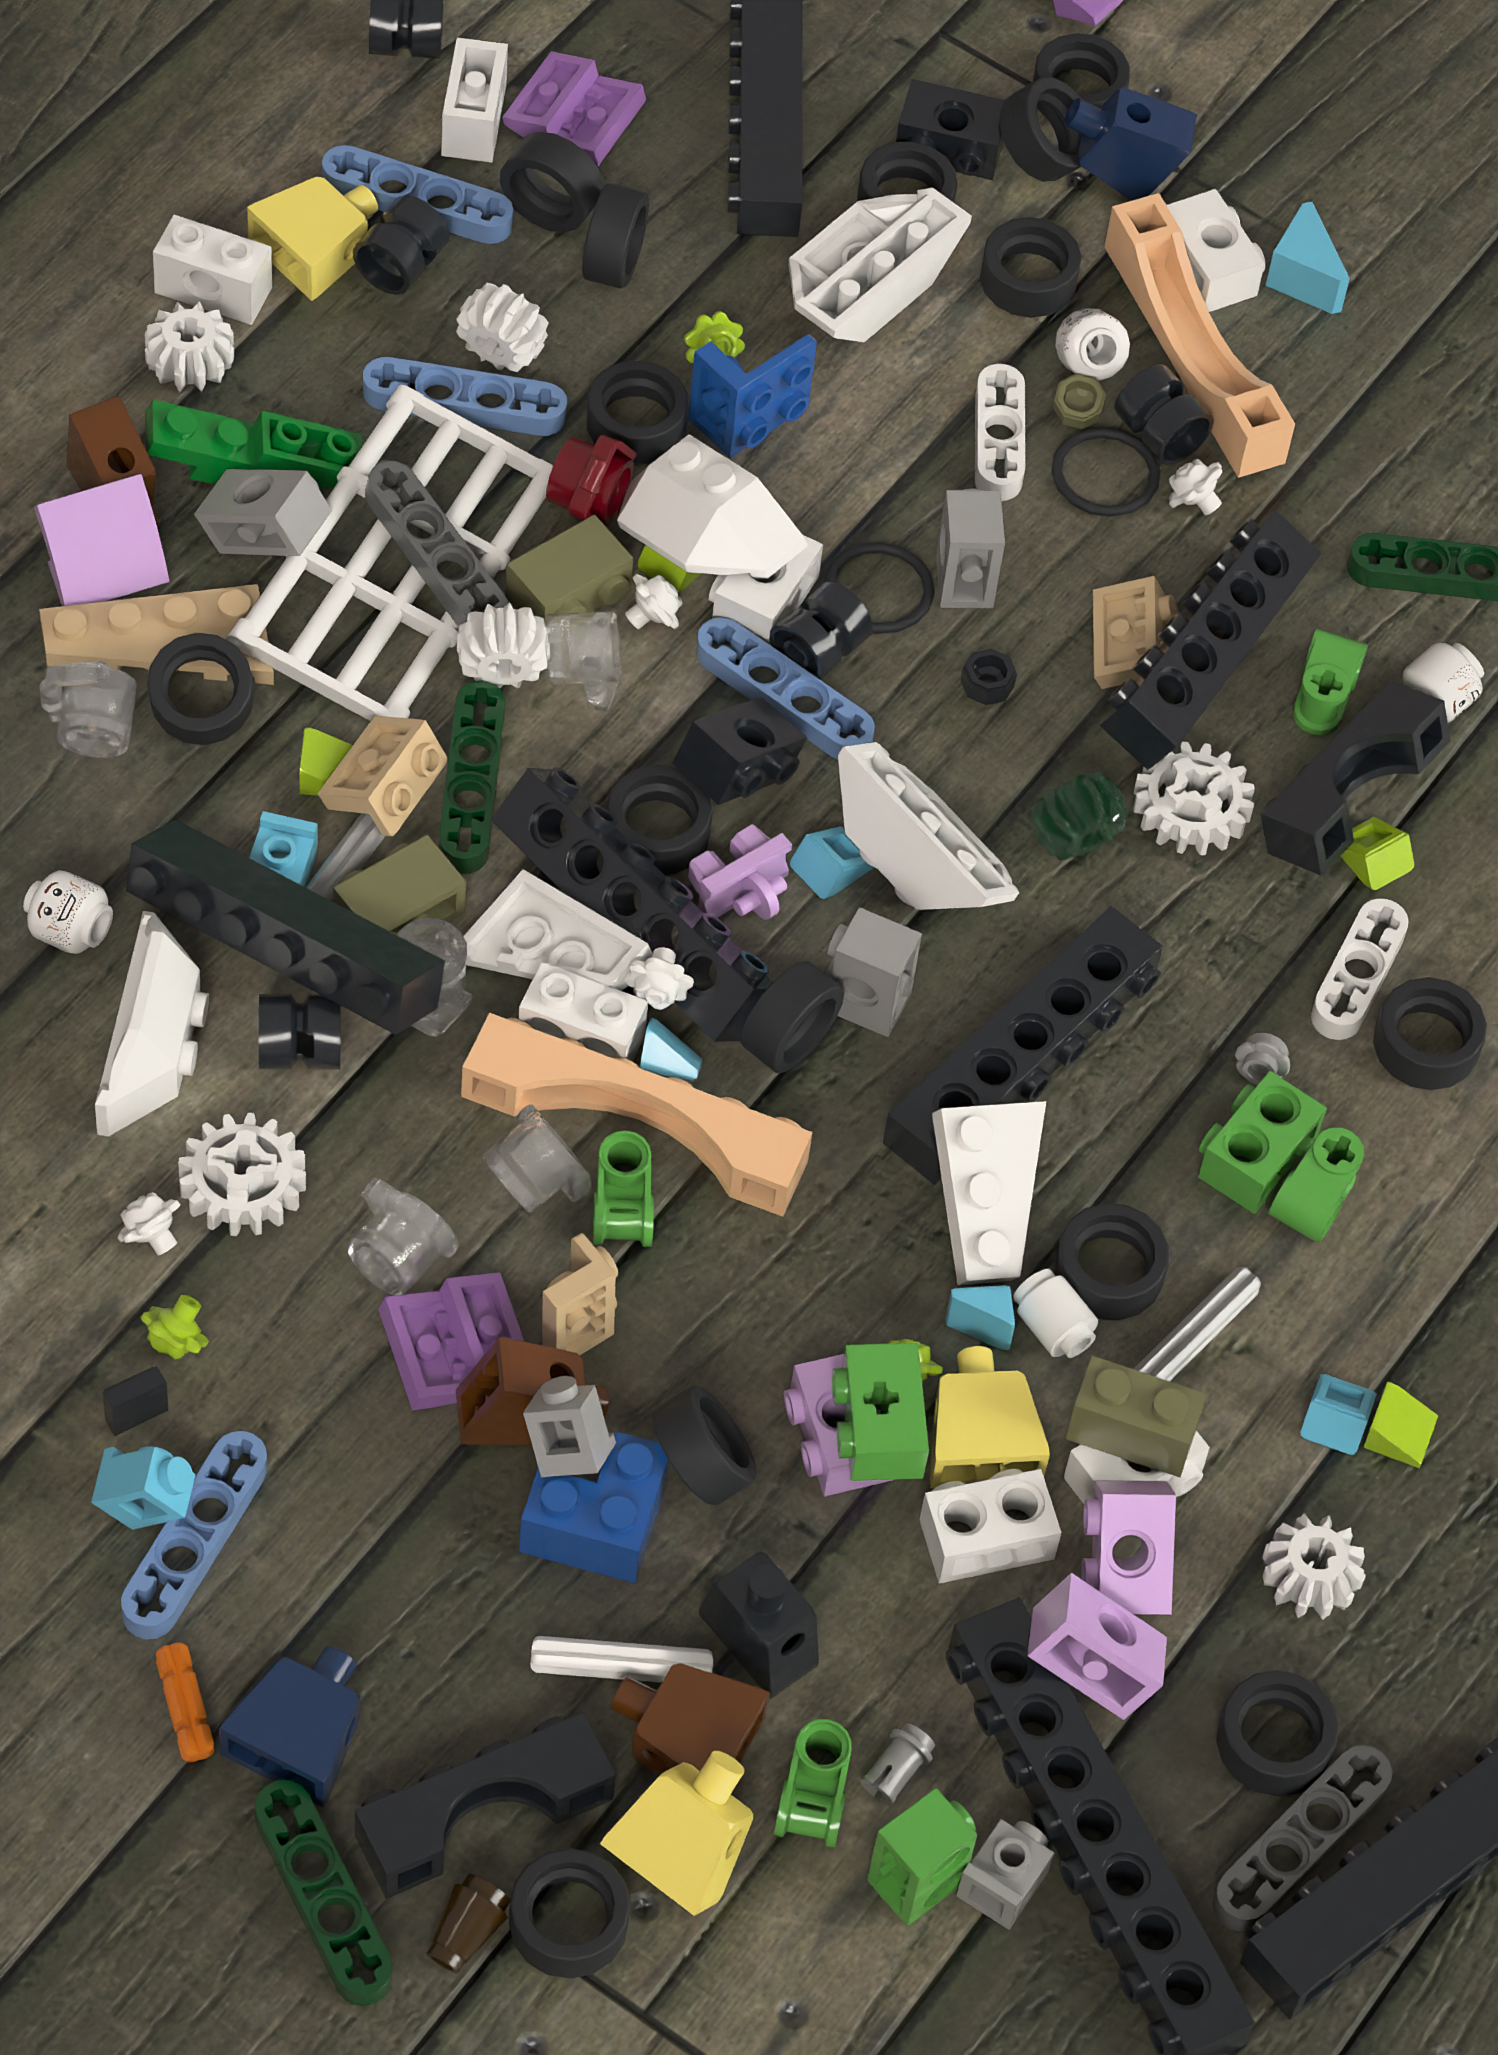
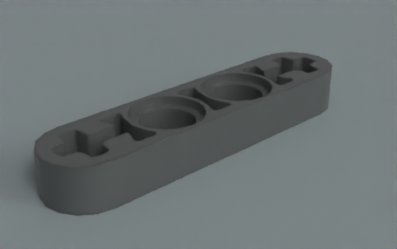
[365,461,508,627]
[1212,1745,1393,1932]

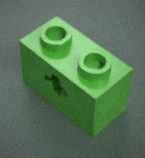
[832,1343,929,1481]

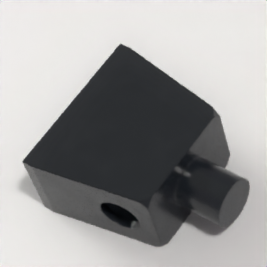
[698,1551,819,1699]

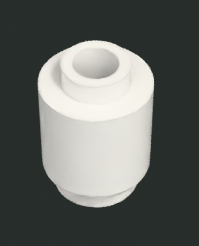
[1013,1269,1098,1358]

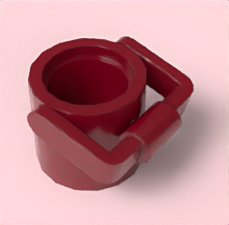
[546,435,637,526]

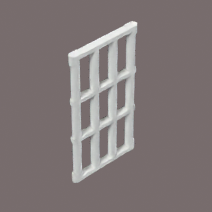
[226,385,553,721]

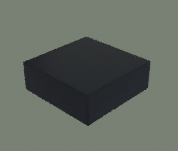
[103,1366,168,1436]

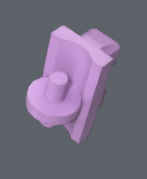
[688,824,792,920]

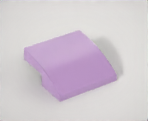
[34,474,170,606]

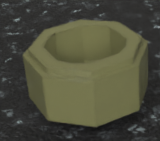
[1053,373,1106,430]

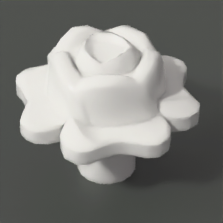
[1168,459,1222,515]
[625,574,682,629]
[624,948,694,1010]
[117,1192,180,1256]

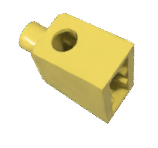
[247,177,378,301]
[929,1346,1050,1488]
[600,1751,753,1916]

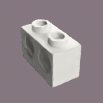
[519,962,648,1062]
[919,1469,1062,1584]

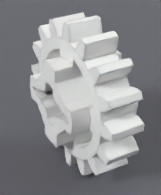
[1133,742,1255,855]
[178,1113,306,1237]

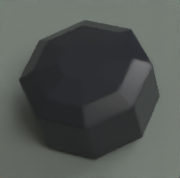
[961,649,1017,705]

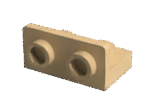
[1093,576,1178,689]
[318,715,448,836]
[542,1233,618,1355]

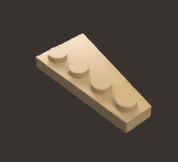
[39,584,274,685]

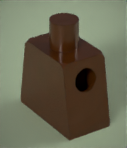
[66,396,159,525]
[456,1337,609,1446]
[611,1663,770,1777]

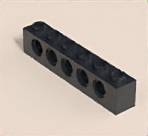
[1100,510,1321,770]
[490,767,773,1042]
[883,906,1163,1185]

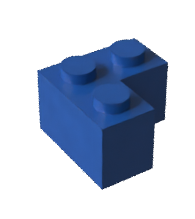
[519,1431,670,1584]

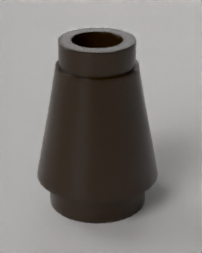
[426,1874,511,1974]

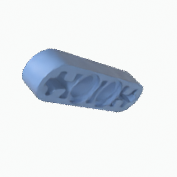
[322,145,513,244]
[363,357,567,436]
[696,617,875,760]
[121,1431,267,1640]

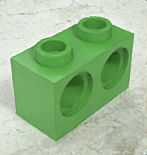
[1198,1071,1327,1215]
[867,1788,977,1927]

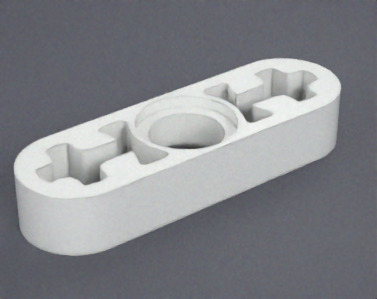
[975,364,1025,501]
[1311,899,1408,1040]

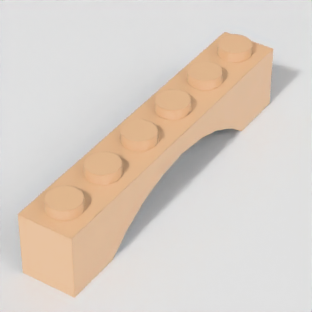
[1105,193,1295,478]
[461,1013,813,1217]

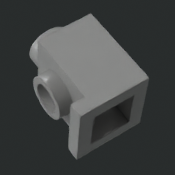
[523,1376,616,1477]
[956,1819,1054,1930]

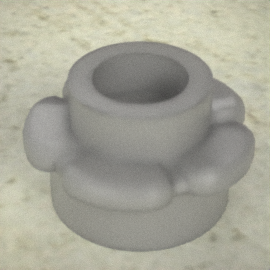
[1235,1033,1291,1085]

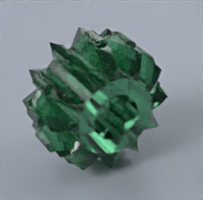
[1030,772,1129,860]

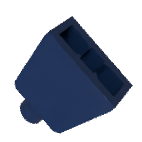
[1064,88,1197,201]
[219,1646,360,1808]

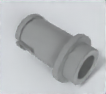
[860,1723,935,1806]

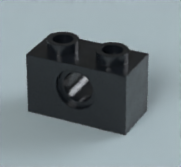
[896,79,1005,180]
[672,697,808,805]

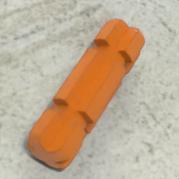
[155,1642,214,1762]

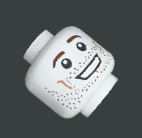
[1055,308,1130,381]
[1402,643,1484,723]
[23,870,113,954]

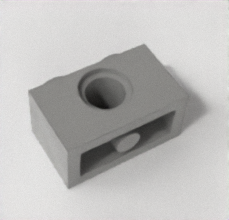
[194,469,332,556]
[936,488,1005,608]
[826,907,922,1037]

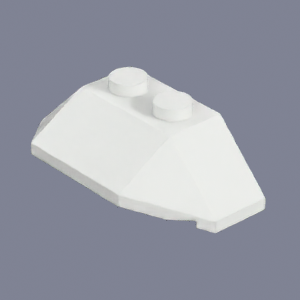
[788,188,972,342]
[617,434,808,578]
[838,742,1019,910]
[95,911,209,1136]

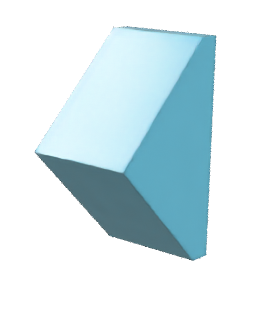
[1265,202,1350,314]

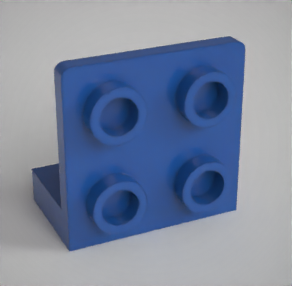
[688,334,817,458]

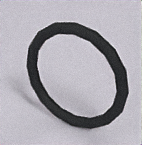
[1051,427,1160,517]
[823,542,935,634]

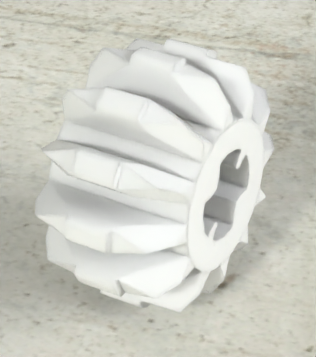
[456,283,549,372]
[145,301,234,393]
[457,603,550,688]
[1262,1513,1365,1620]

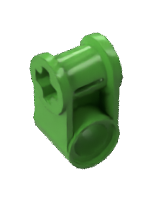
[1293,628,1368,736]
[1268,1128,1364,1243]
[593,1131,654,1247]
[774,1719,852,1849]

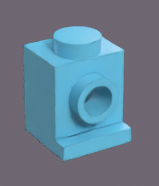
[249,811,318,887]
[91,1446,196,1530]

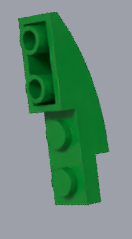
[145,399,362,488]

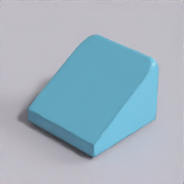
[790,826,874,899]
[640,1018,702,1081]
[946,1285,1015,1350]
[1300,1374,1377,1455]

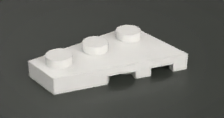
[451,869,653,991]
[932,1101,1046,1285]

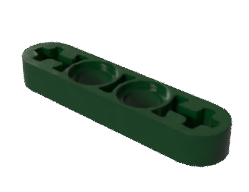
[1346,533,1498,601]
[439,681,505,874]
[255,1780,392,2006]

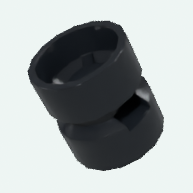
[369,0,443,59]
[353,195,449,295]
[1114,364,1214,465]
[769,582,873,679]
[259,994,341,1070]

